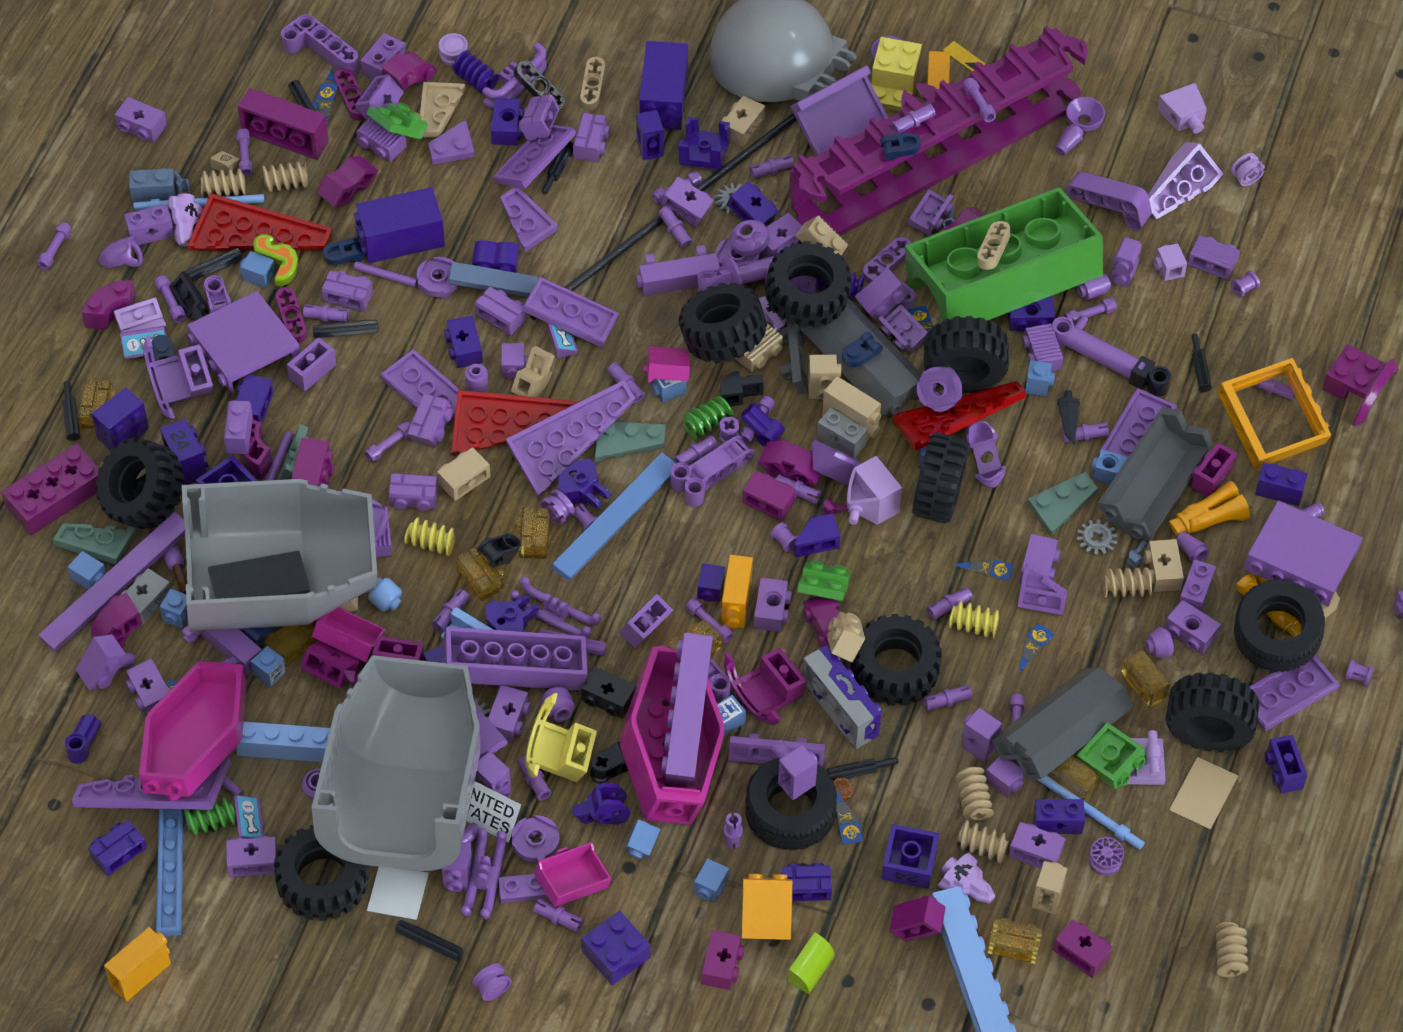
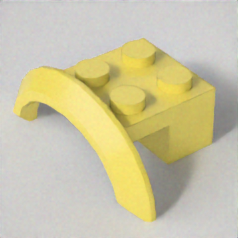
[525,693,597,783]

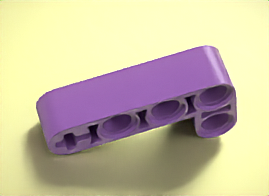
[281,14,360,75]
[1066,172,1152,231]

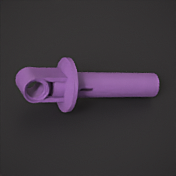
[697,256,774,292]

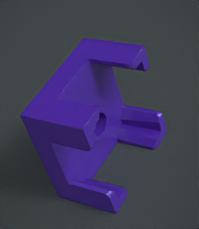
[678,117,730,170]

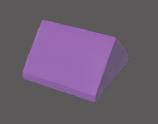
[812,439,862,485]

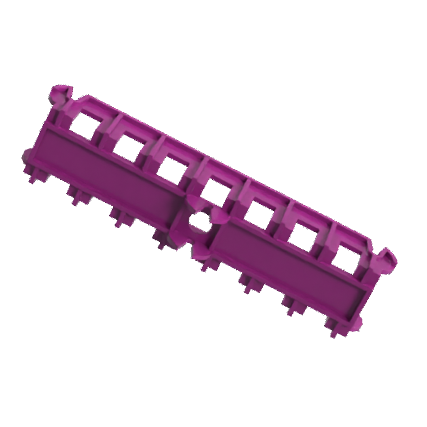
[789,26,1088,236]

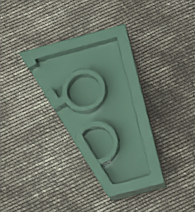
[278,424,309,480]
[53,523,136,565]

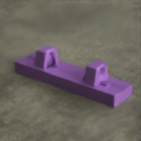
[729,733,825,767]

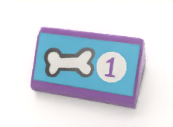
[545,322,578,358]
[120,326,166,359]
[234,795,264,839]

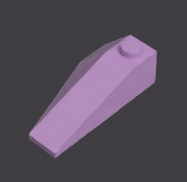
[1148,142,1223,219]

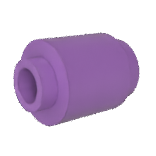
[1076,273,1111,300]
[465,364,488,392]

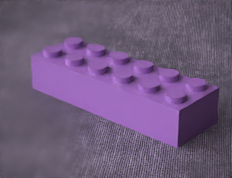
[442,627,588,690]
[661,633,713,786]

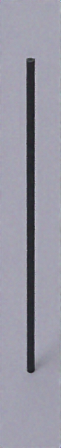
[529,113,797,320]

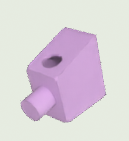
[1157,83,1206,134]

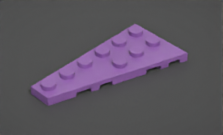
[506,380,635,498]
[72,756,231,810]

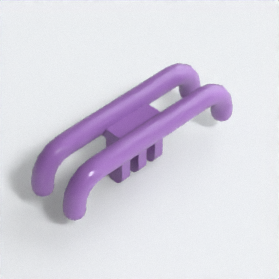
[482,43,547,109]
[510,577,601,638]
[461,828,506,920]

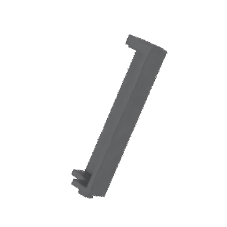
[799,298,922,416]
[1098,407,1214,540]
[991,667,1134,780]

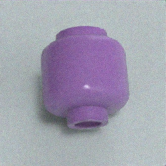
[541,687,575,722]

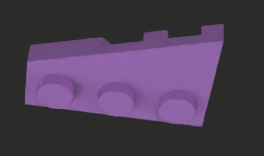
[500,187,558,253]

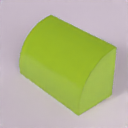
[788,932,835,994]

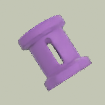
[1231,271,1260,298]
[719,417,739,444]
[770,522,798,553]
[1345,659,1374,686]

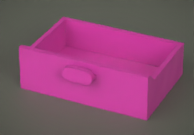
[643,346,690,382]
[312,607,386,662]
[533,842,612,908]

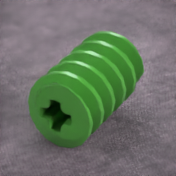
[683,396,734,440]
[184,796,237,836]

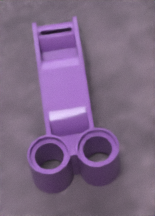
[670,435,755,507]

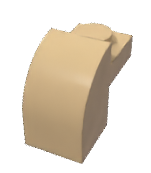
[511,346,555,397]

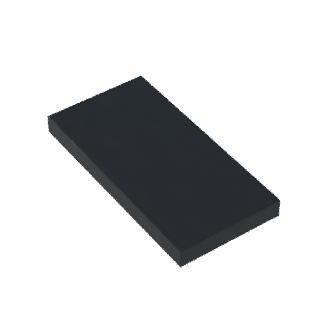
[208,550,310,599]

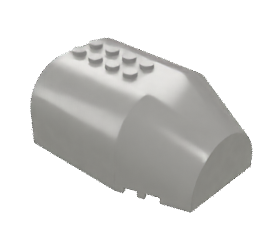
[182,479,377,632]
[312,655,481,871]

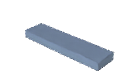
[449,262,538,297]

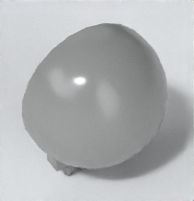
[709,0,857,102]

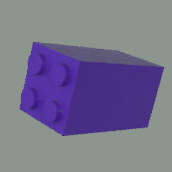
[639,41,688,130]
[353,187,445,263]

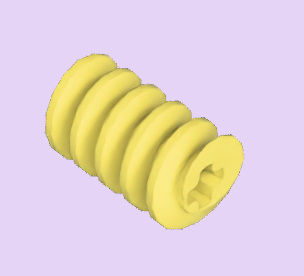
[404,517,455,556]
[949,601,999,639]

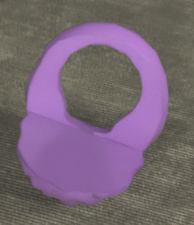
[99,236,143,269]

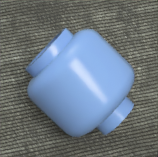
[368,578,402,612]

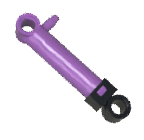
[1052,316,1171,397]

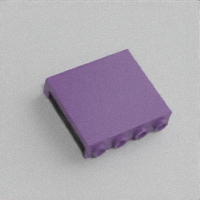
[790,65,888,156]
[187,291,300,393]
[1243,501,1363,607]

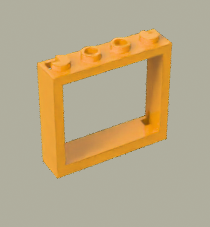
[1217,358,1331,469]

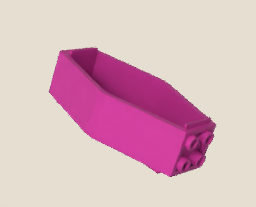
[620,646,724,825]

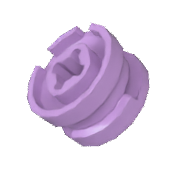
[439,33,468,67]
[1231,153,1265,186]

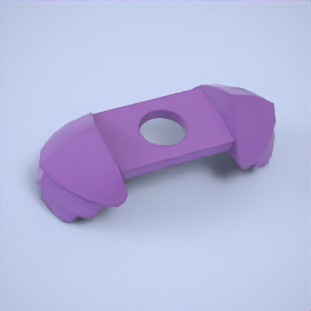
[966,421,1006,487]

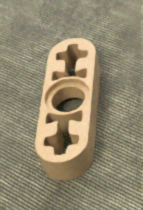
[580,57,605,111]
[977,221,1010,270]

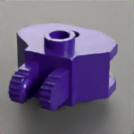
[558,458,611,509]
[486,595,540,632]
[572,782,630,825]

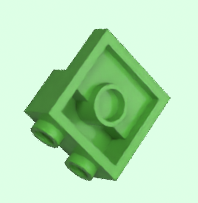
[366,102,428,139]
[797,560,852,601]
[1077,722,1146,790]

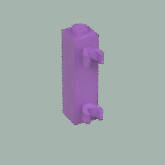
[636,245,720,296]
[182,625,262,676]

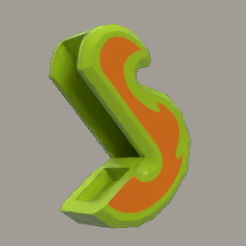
[253,234,298,287]

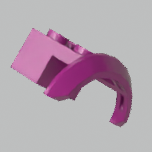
[1322,344,1398,426]
[343,635,424,687]
[724,647,807,725]

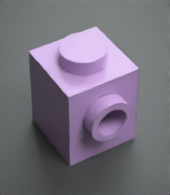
[1154,243,1187,281]

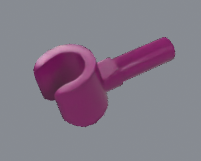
[822,499,849,515]

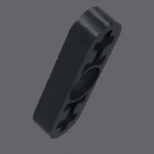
[513,61,565,110]

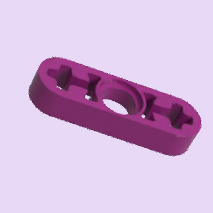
[334,69,365,121]
[276,287,307,344]

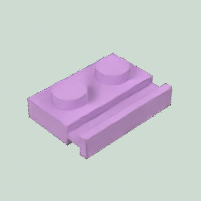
[114,297,167,332]

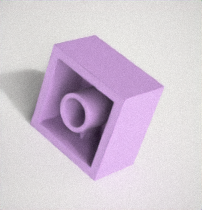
[847,456,902,525]

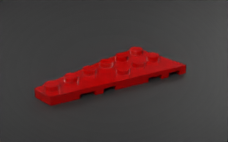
[187,193,333,251]
[892,381,1026,451]
[451,390,581,456]

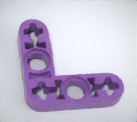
[863,237,915,309]

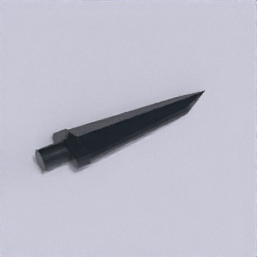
[1057,390,1080,445]

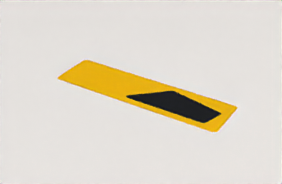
[943,41,985,71]

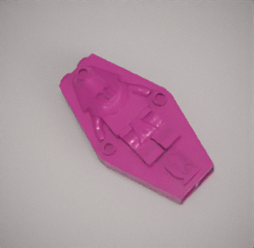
[139,661,247,801]

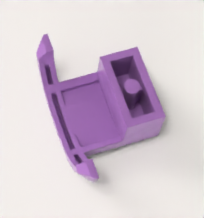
[143,336,213,420]

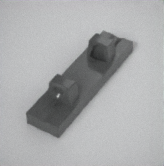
[778,320,808,394]

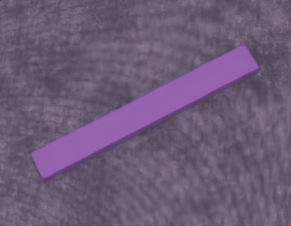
[39,512,185,652]

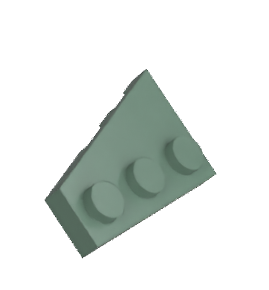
[595,422,666,463]
[1027,472,1098,537]

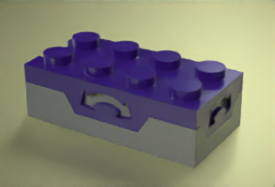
[802,645,882,750]

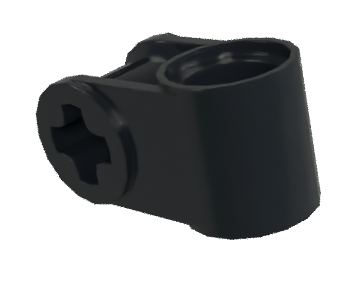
[477,533,522,568]
[590,741,628,783]

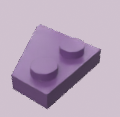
[428,121,475,165]
[1017,564,1067,615]

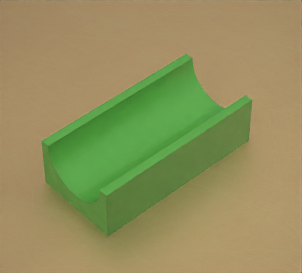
[905,187,1103,321]

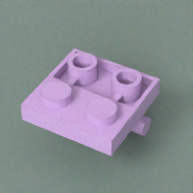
[1127,730,1166,785]

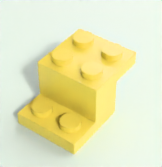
[871,37,922,112]

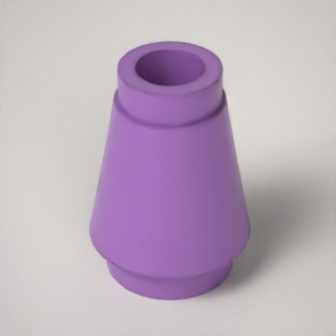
[1055,124,1084,156]
[1177,532,1209,562]

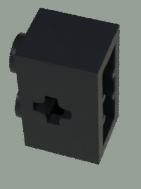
[581,666,636,718]

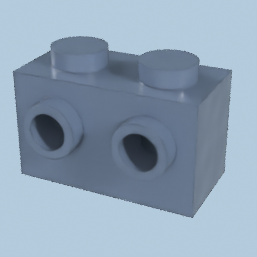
[129,168,176,204]

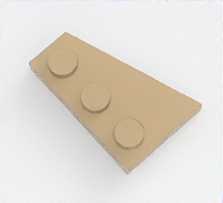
[420,82,466,138]

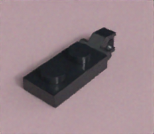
[169,271,210,321]

